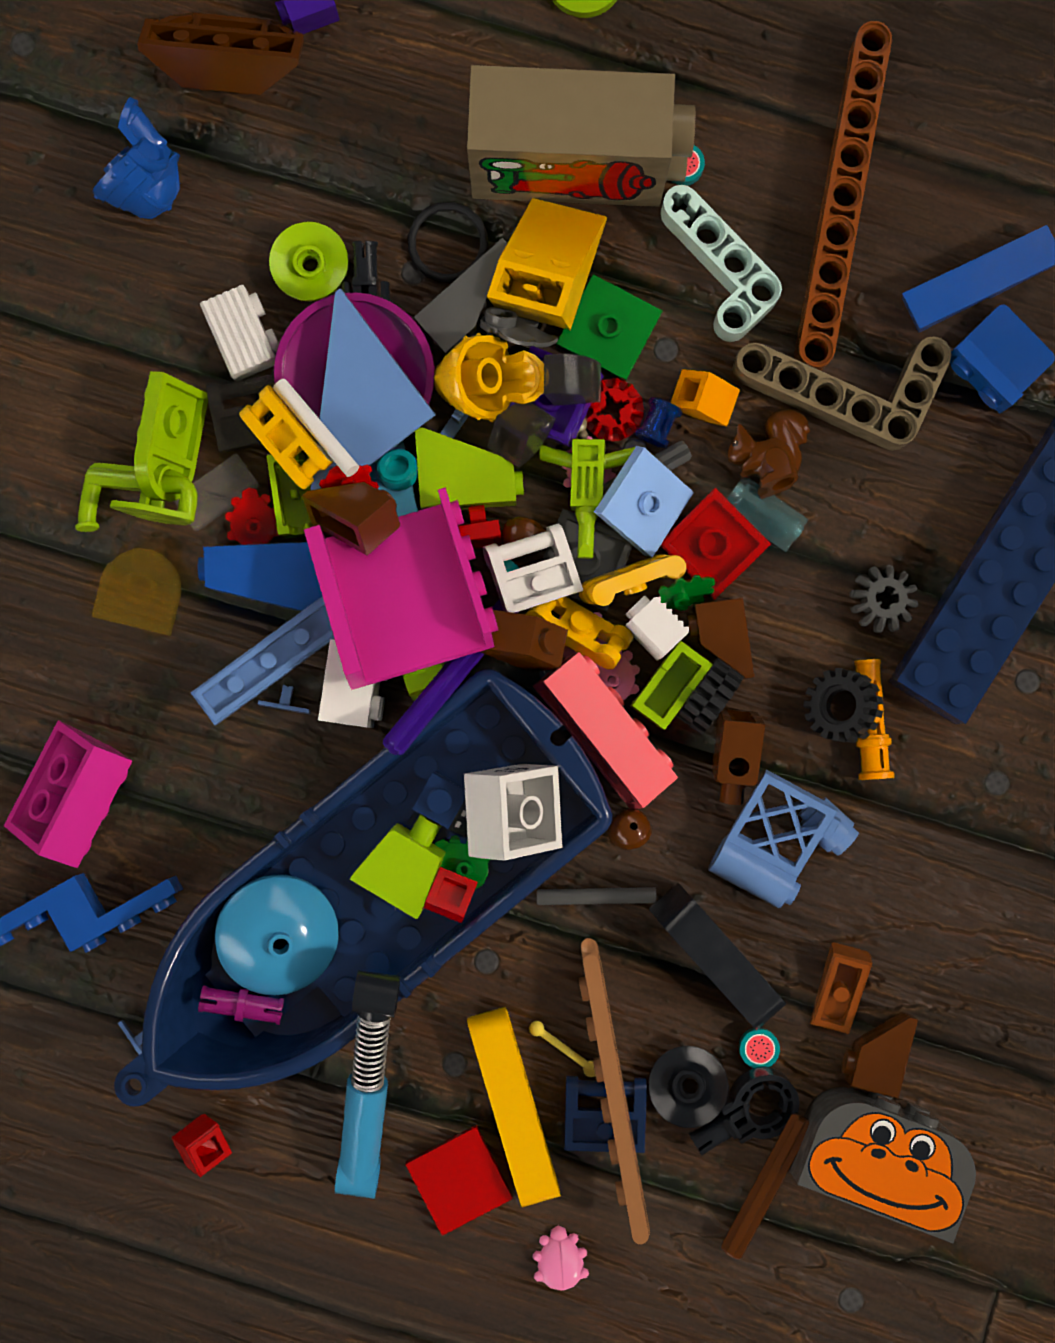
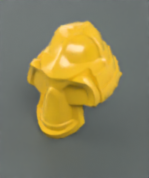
[434,333,550,422]

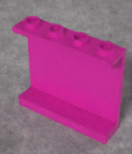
[304,487,499,690]

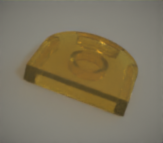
[91,548,181,636]

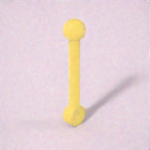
[529,1021,596,1077]

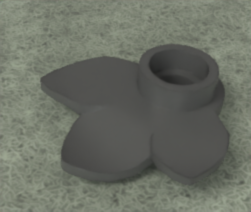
[479,307,558,348]

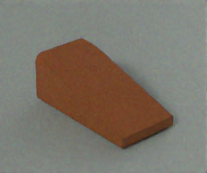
[810,942,873,1034]

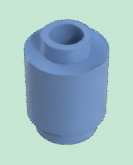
[798,797,859,856]

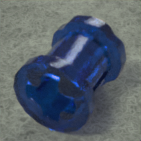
[634,397,683,448]

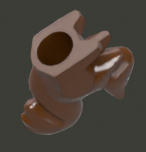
[727,409,810,499]

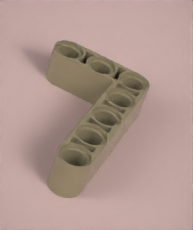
[732,336,951,451]

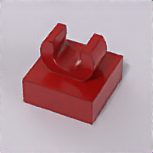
[459,505,502,550]
[423,867,478,923]

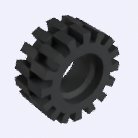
[676,658,744,735]
[804,668,883,743]

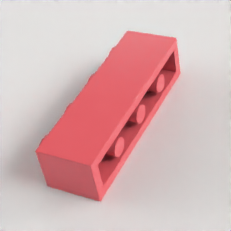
[533,652,678,809]

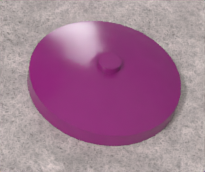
[274,292,435,439]

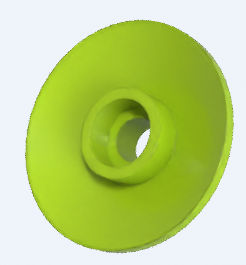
[269,222,349,301]

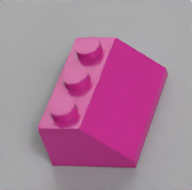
[4,720,132,868]

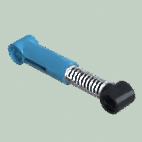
[335,970,401,1199]

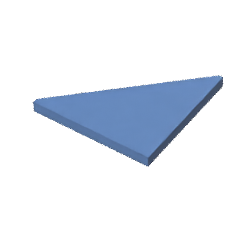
[311,289,436,490]

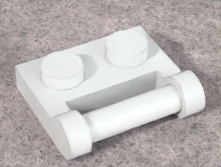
[483,523,583,613]

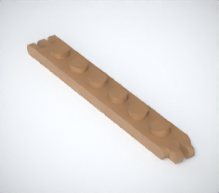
[579,938,650,1244]

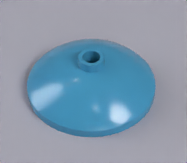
[215,875,338,995]

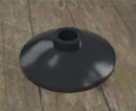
[649,1046,729,1128]

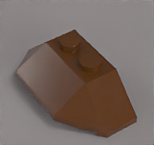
[137,12,304,95]

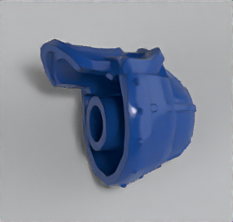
[92,97,180,219]

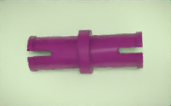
[198,986,284,1025]

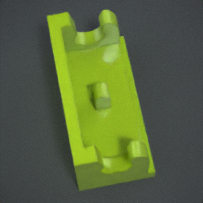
[266,452,314,539]

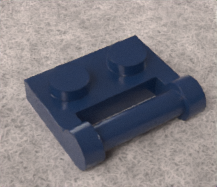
[564,1076,647,1153]

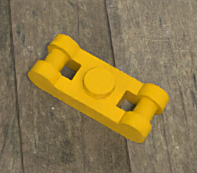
[239,385,334,490]
[579,554,686,606]
[526,597,634,669]

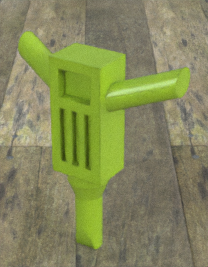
[540,439,635,559]

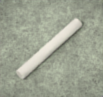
[273,379,359,477]

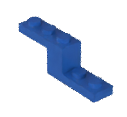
[0,873,183,953]

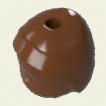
[502,516,546,559]
[608,808,652,850]

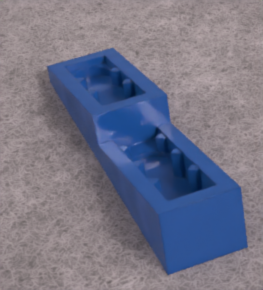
[902,225,1055,333]

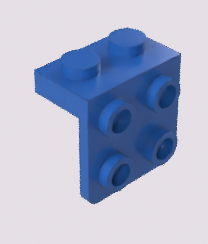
[950,305,1055,414]

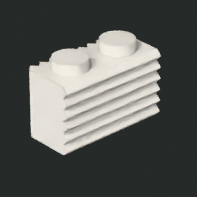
[200,285,279,382]
[625,596,689,661]

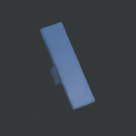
[440,409,469,439]
[258,685,310,715]
[118,1020,143,1055]

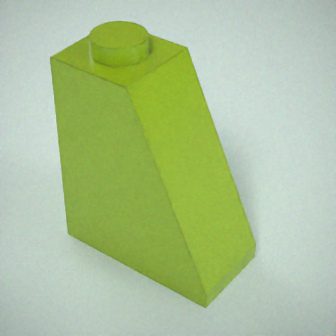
[415,427,524,510]

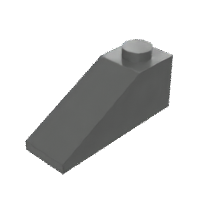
[414,238,507,357]

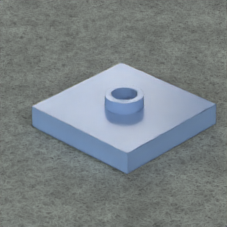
[594,446,694,558]

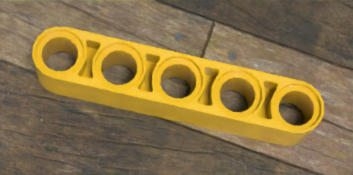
[467,1007,561,1208]

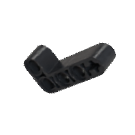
[649,883,786,1031]

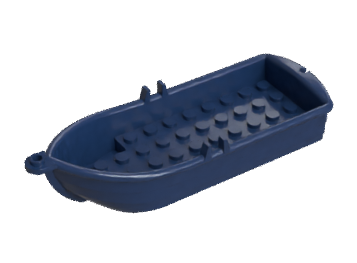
[114,669,612,1107]

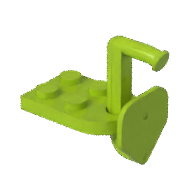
[75,371,209,532]

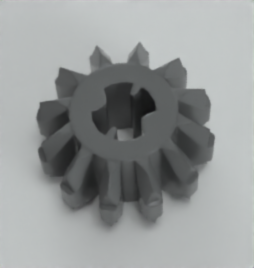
[849,565,918,633]

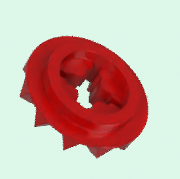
[585,378,644,441]

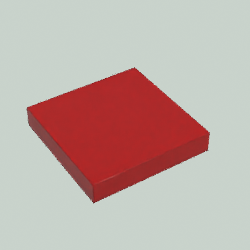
[660,488,771,600]
[405,1124,513,1236]

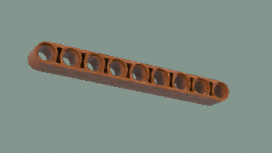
[794,21,892,371]

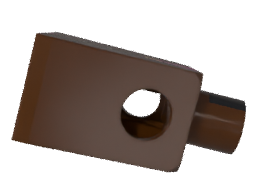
[712,709,766,805]

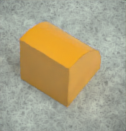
[669,369,740,427]

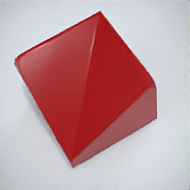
[171,1114,232,1178]

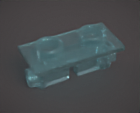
[727,477,809,552]

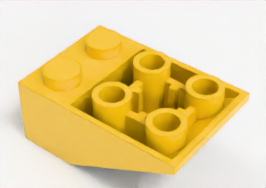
[487,198,607,330]

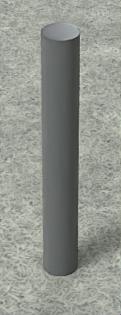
[537,887,656,905]

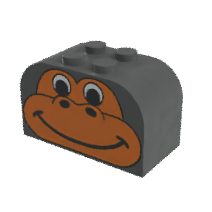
[789,1087,976,1244]

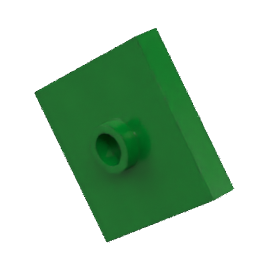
[556,274,663,382]

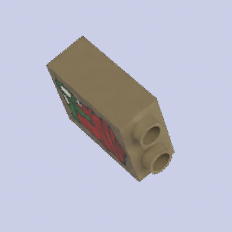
[467,65,696,207]

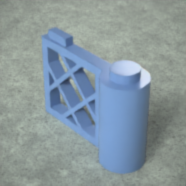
[708,770,841,909]

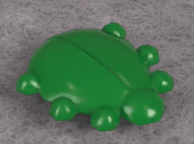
[658,575,715,611]
[435,835,491,890]

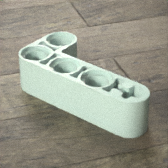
[661,185,782,342]

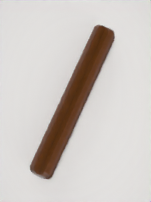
[721,1113,809,1260]

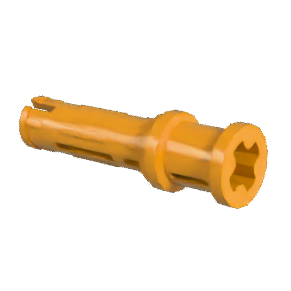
[855,659,894,780]

